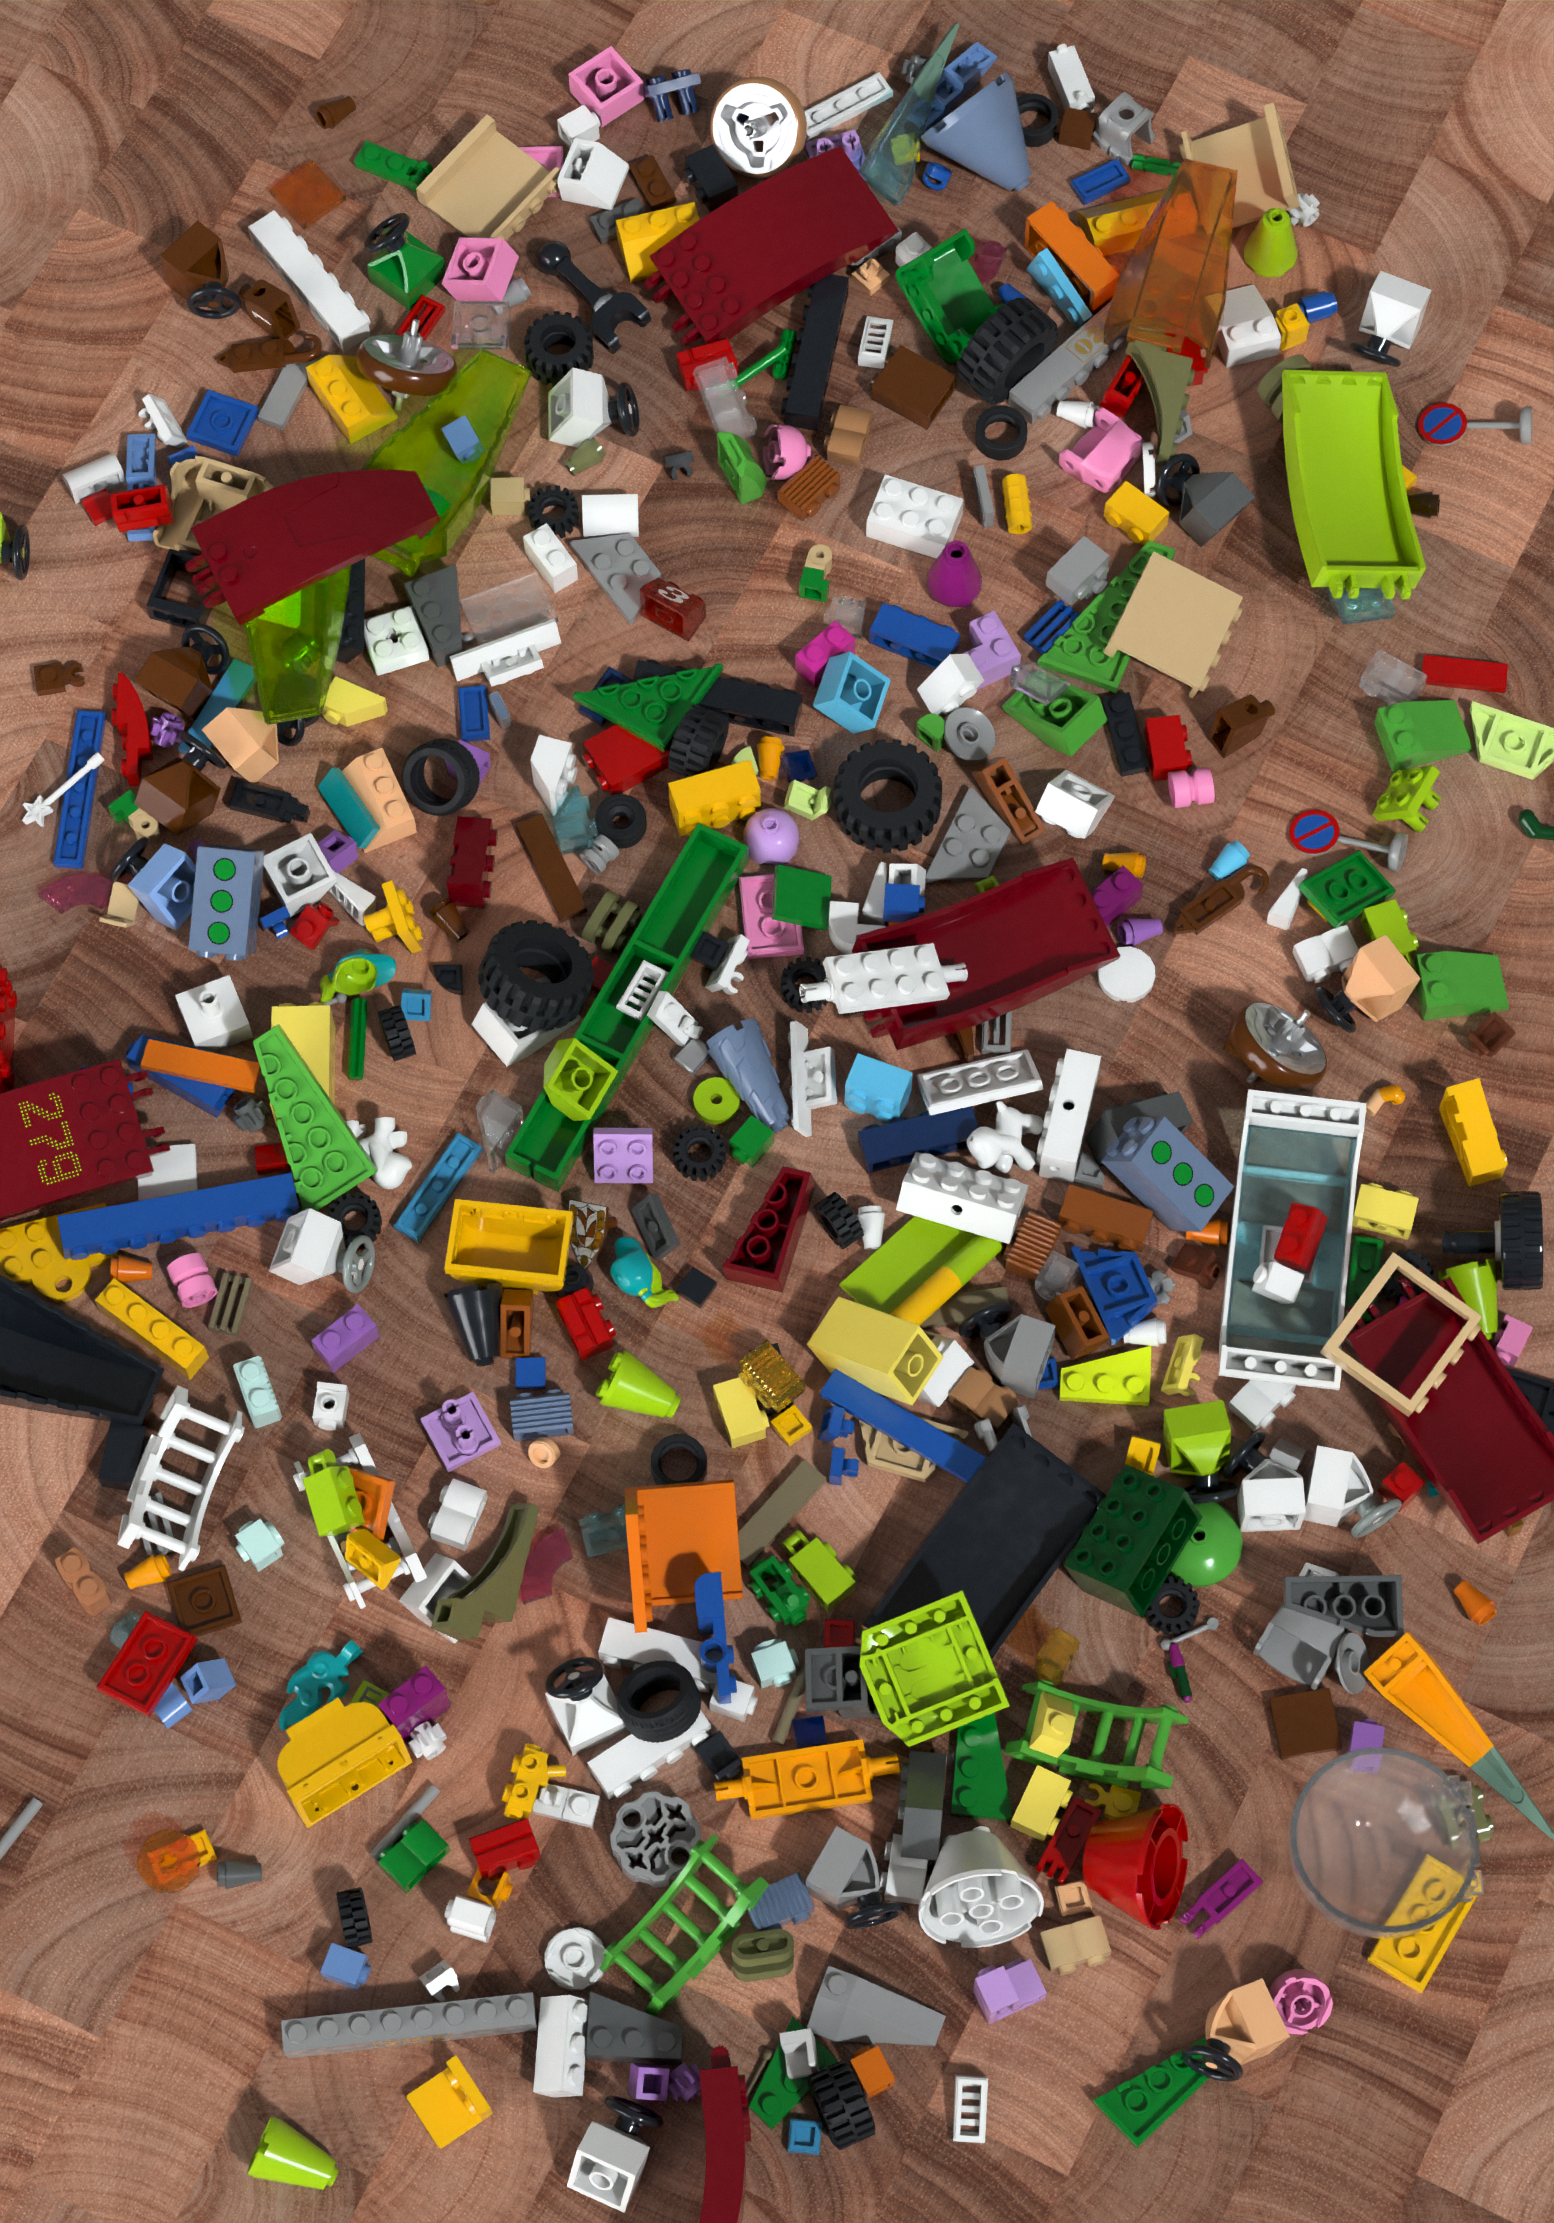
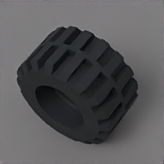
[524,311,594,387]
[668,704,729,777]
[808,2060,875,2150]

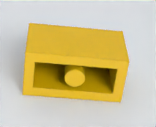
[1104,481,1169,546]

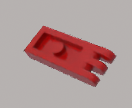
[1035,1796,1102,1885]

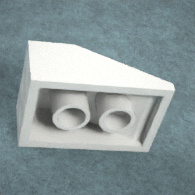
[1202,284,1281,368]
[472,976,581,1067]

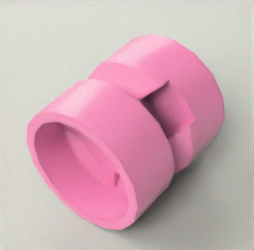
[1168,767,1215,809]
[167,1253,218,1308]

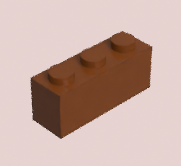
[1058,1184,1154,1252]

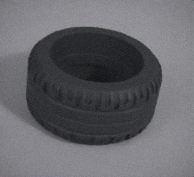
[401,738,480,816]
[617,1660,701,1743]

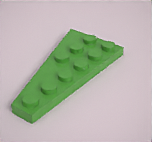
[1037,540,1176,693]
[253,1024,378,1211]

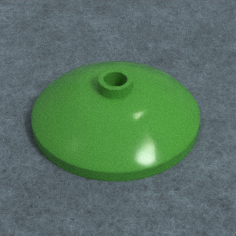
[1168,1502,1243,1587]

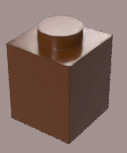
[1055,107,1097,151]

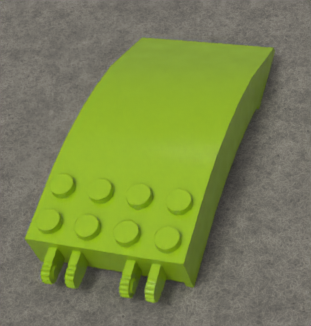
[1282,370,1426,599]

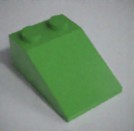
[1002,670,1107,757]
[1374,700,1473,772]
[1414,951,1509,1021]

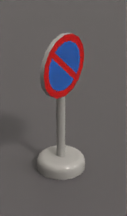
[1418,403,1532,447]
[1289,810,1408,872]

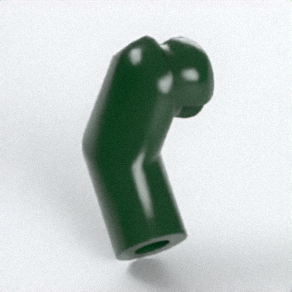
[1518,809,1554,840]

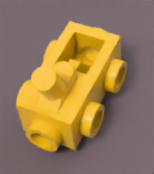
[501,1744,566,1820]

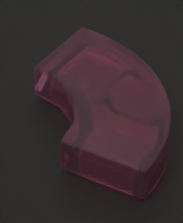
[39,874,114,914]
[521,1528,573,1604]

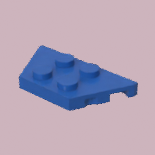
[1071,1246,1157,1346]

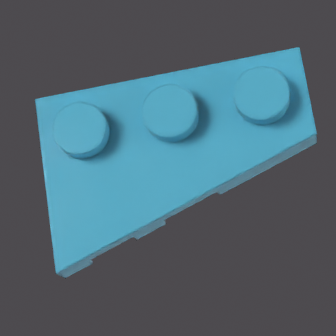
[1026,248,1093,329]

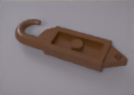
[215,334,322,373]
[1173,865,1270,935]

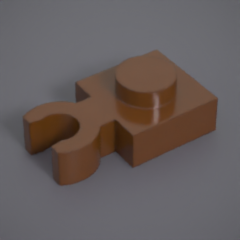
[34,662,85,696]

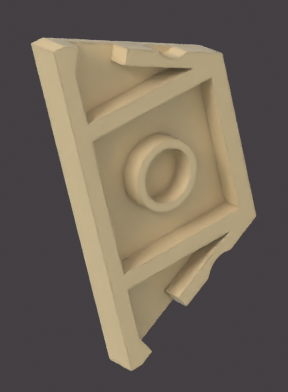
[859,1417,969,1482]

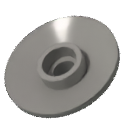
[944,707,995,761]
[1334,1632,1369,1694]

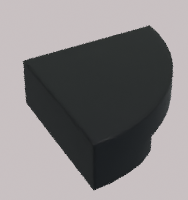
[433,964,463,995]

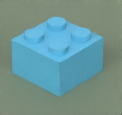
[813,652,891,734]
[845,1053,913,1124]

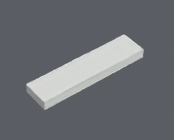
[804,72,893,142]

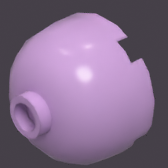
[743,808,799,866]

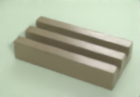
[208,1272,253,1337]

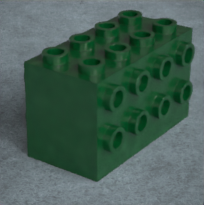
[1064,1464,1202,1618]

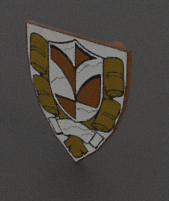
[568,1199,618,1269]

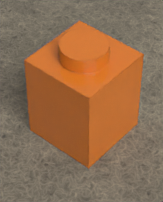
[850,2045,896,2099]

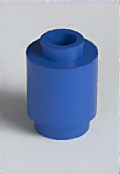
[1298,291,1338,324]

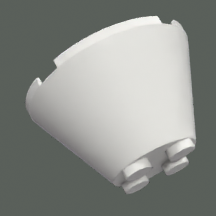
[918,1826,1044,1948]

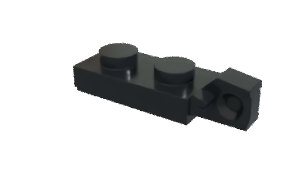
[229,780,311,823]

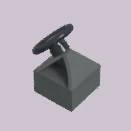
[1156,453,1255,547]

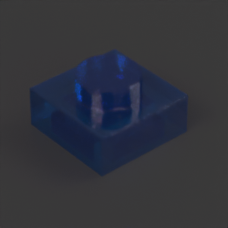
[780,750,817,783]
[793,1716,828,1749]

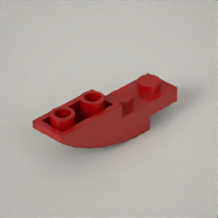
[112,672,153,786]

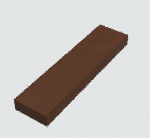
[516,813,588,922]

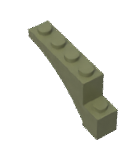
[1125,318,1195,467]
[431,1503,539,1640]

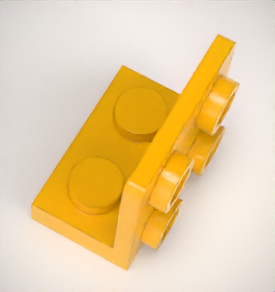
[406,2055,493,2149]

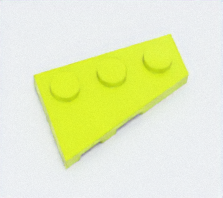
[1059,1346,1152,1406]

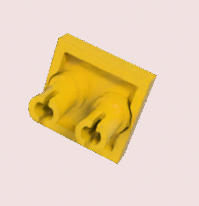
[363,880,424,954]

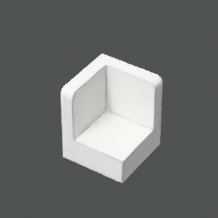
[779,2028,819,2079]

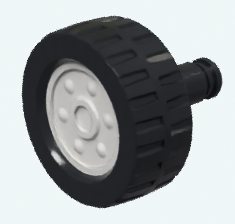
[1442,1191,1543,1291]

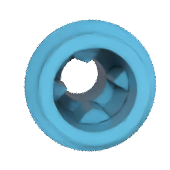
[1208,840,1250,882]

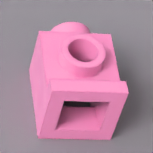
[1492,1314,1533,1367]

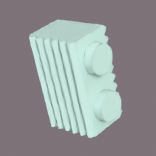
[233,1356,282,1428]

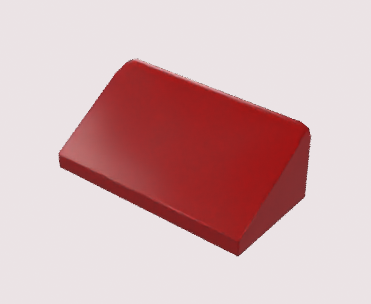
[254,1142,291,1175]

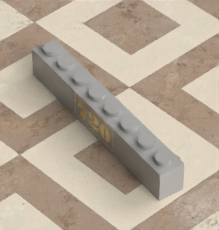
[1008,257,1184,425]
[281,1992,538,2059]

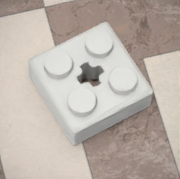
[364,606,429,676]

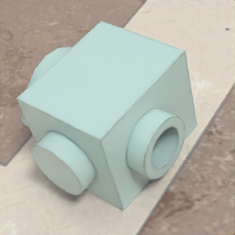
[235,1519,285,1572]
[751,1639,799,1689]

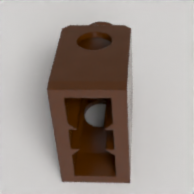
[239,279,301,340]
[1207,695,1275,758]

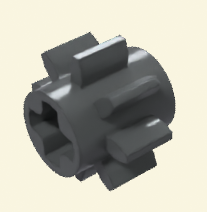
[901,54,929,84]
[231,1096,270,1133]

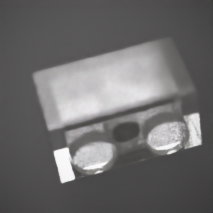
[1359,649,1428,706]

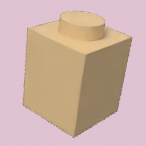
[491,477,531,516]

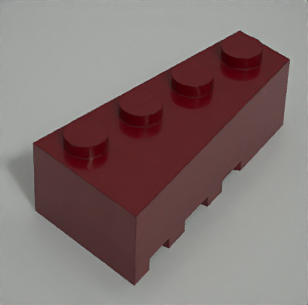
[722,1166,816,1293]

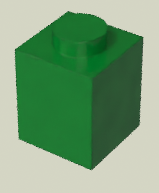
[729,1115,774,1168]

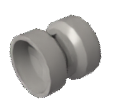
[580,834,620,875]

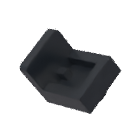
[695,1730,743,1781]

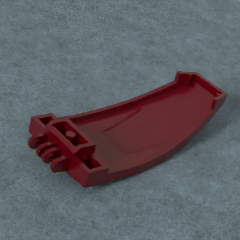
[185,470,441,626]

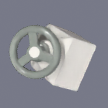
[269,1208,375,1293]
[1304,1445,1402,1538]

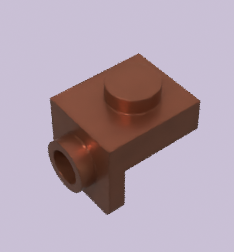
[1467,1012,1516,1057]
[1171,1243,1224,1290]

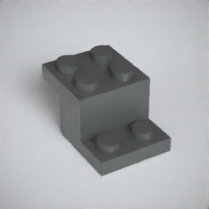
[805,1646,880,1719]

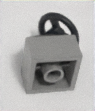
[958,1302,1056,1399]
[806,1826,904,1929]

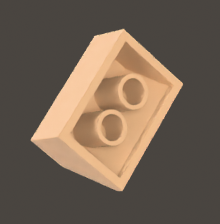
[342,748,417,853]

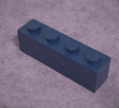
[858,1106,979,1174]

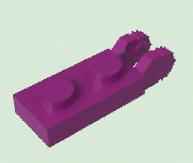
[1179,1859,1263,1939]

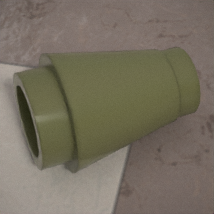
[564,437,606,476]

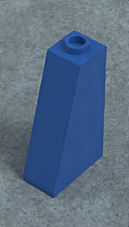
[126,1034,241,1118]

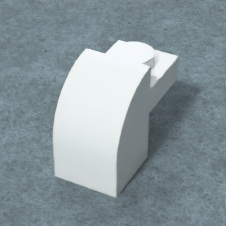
[829,901,886,954]

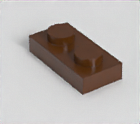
[629,155,676,212]

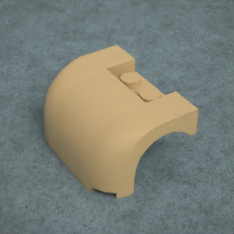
[153,456,274,555]

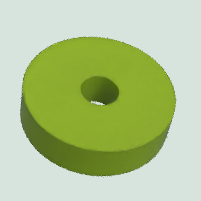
[693,1077,740,1125]

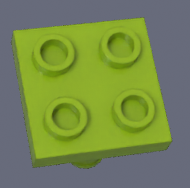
[1372,765,1442,833]

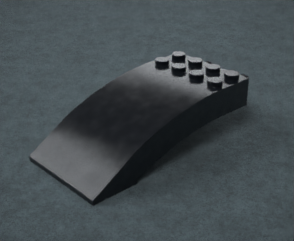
[862,1423,1106,1659]

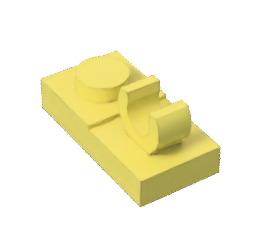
[1161,1334,1204,1396]

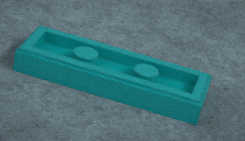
[317,767,380,848]

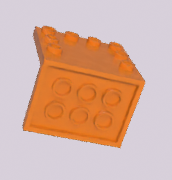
[624,1479,743,1633]

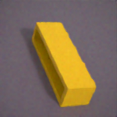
[95,1278,209,1380]

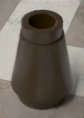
[1407,491,1440,519]

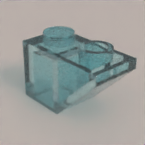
[553,785,598,855]

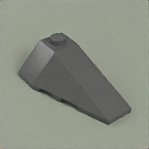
[1283,1575,1404,1637]

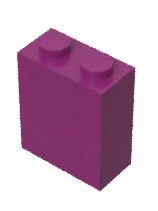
[378,1666,451,1744]

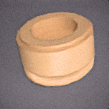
[528,1437,561,1468]

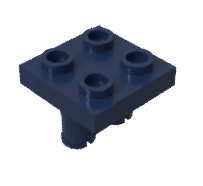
[644,69,701,122]

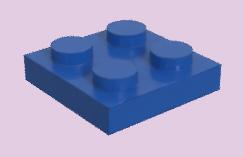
[186,390,259,457]

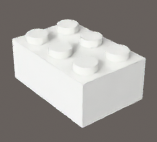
[866,474,964,559]

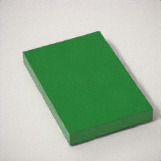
[1298,850,1396,929]

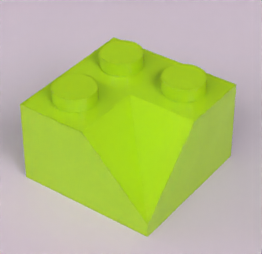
[543,1038,618,1121]

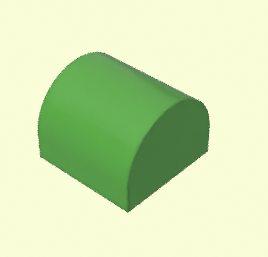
[916,714,945,752]

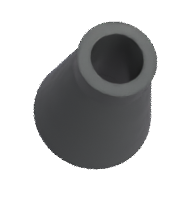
[217,1858,262,1889]

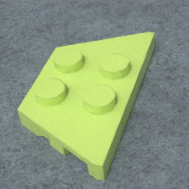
[1470,701,1554,780]

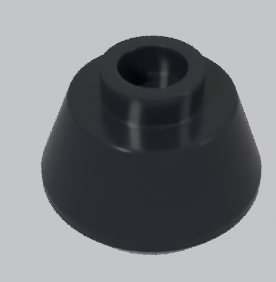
[555,1264,594,1299]

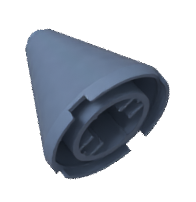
[920,71,1031,192]

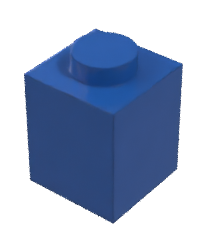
[883,883,925,922]

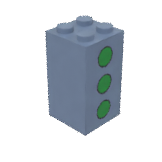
[188,844,265,961]
[1101,1116,1234,1232]

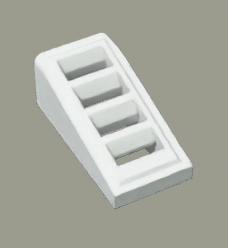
[858,316,894,369]
[862,862,887,926]
[1267,868,1308,930]
[328,870,376,926]
[616,960,669,1021]
[953,2075,988,2143]

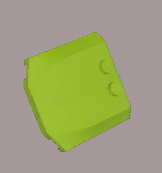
[860,1590,1010,1747]

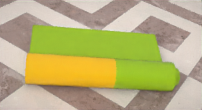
[839,1216,1002,1326]

